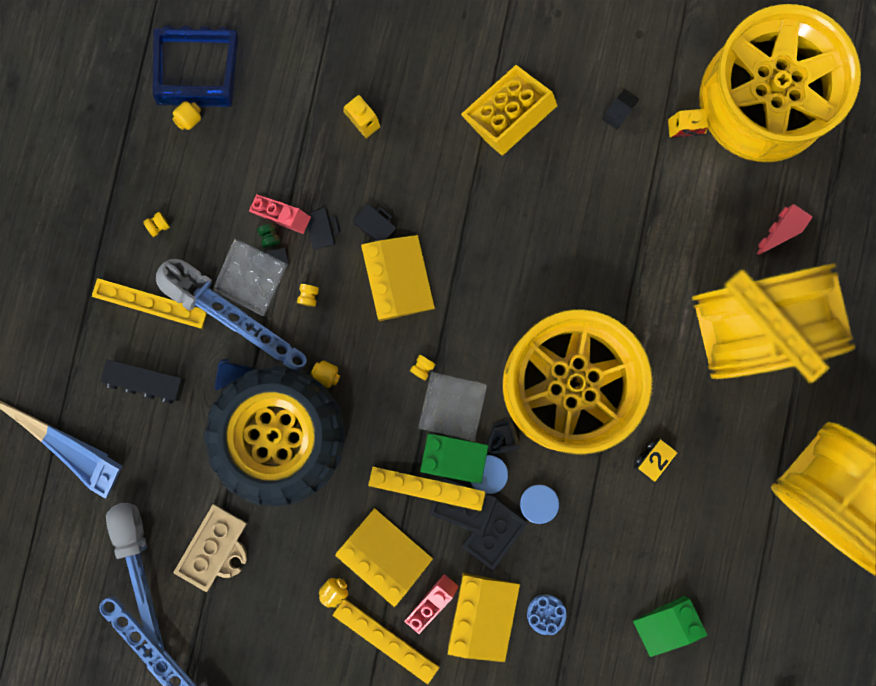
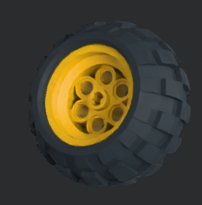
[204,366,345,507]

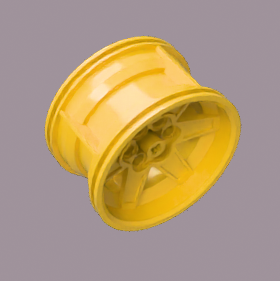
[699,4,861,162]
[692,263,855,379]
[503,310,652,454]
[771,422,876,576]

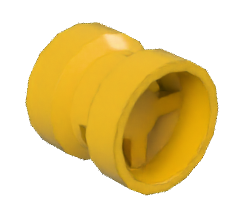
[143,211,170,237]
[297,284,319,307]
[409,355,436,381]

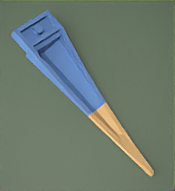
[0,401,122,499]

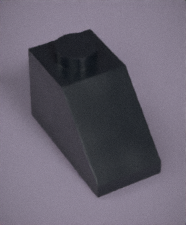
[602,89,639,130]

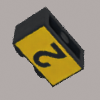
[633,438,679,483]

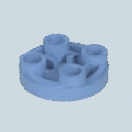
[471,455,508,494]
[520,484,559,524]
[527,594,566,635]

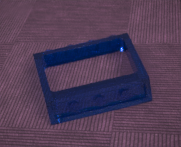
[153,26,238,107]

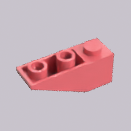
[249,194,311,234]
[756,204,813,255]
[404,574,459,634]

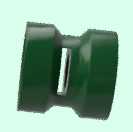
[257,223,281,248]

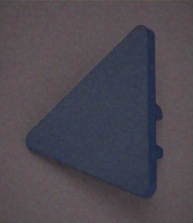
[214,359,253,390]

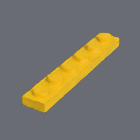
[724,270,828,382]
[92,278,208,329]
[368,467,486,511]
[332,599,439,684]

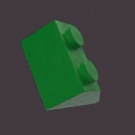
[420,434,489,484]
[633,595,707,657]

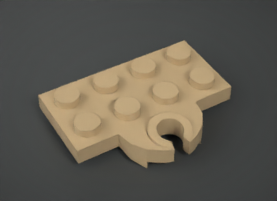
[173,504,247,592]

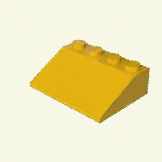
[461,65,557,156]
[361,235,435,322]
[335,508,433,607]
[448,572,520,662]

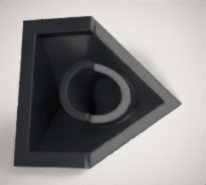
[486,419,520,455]

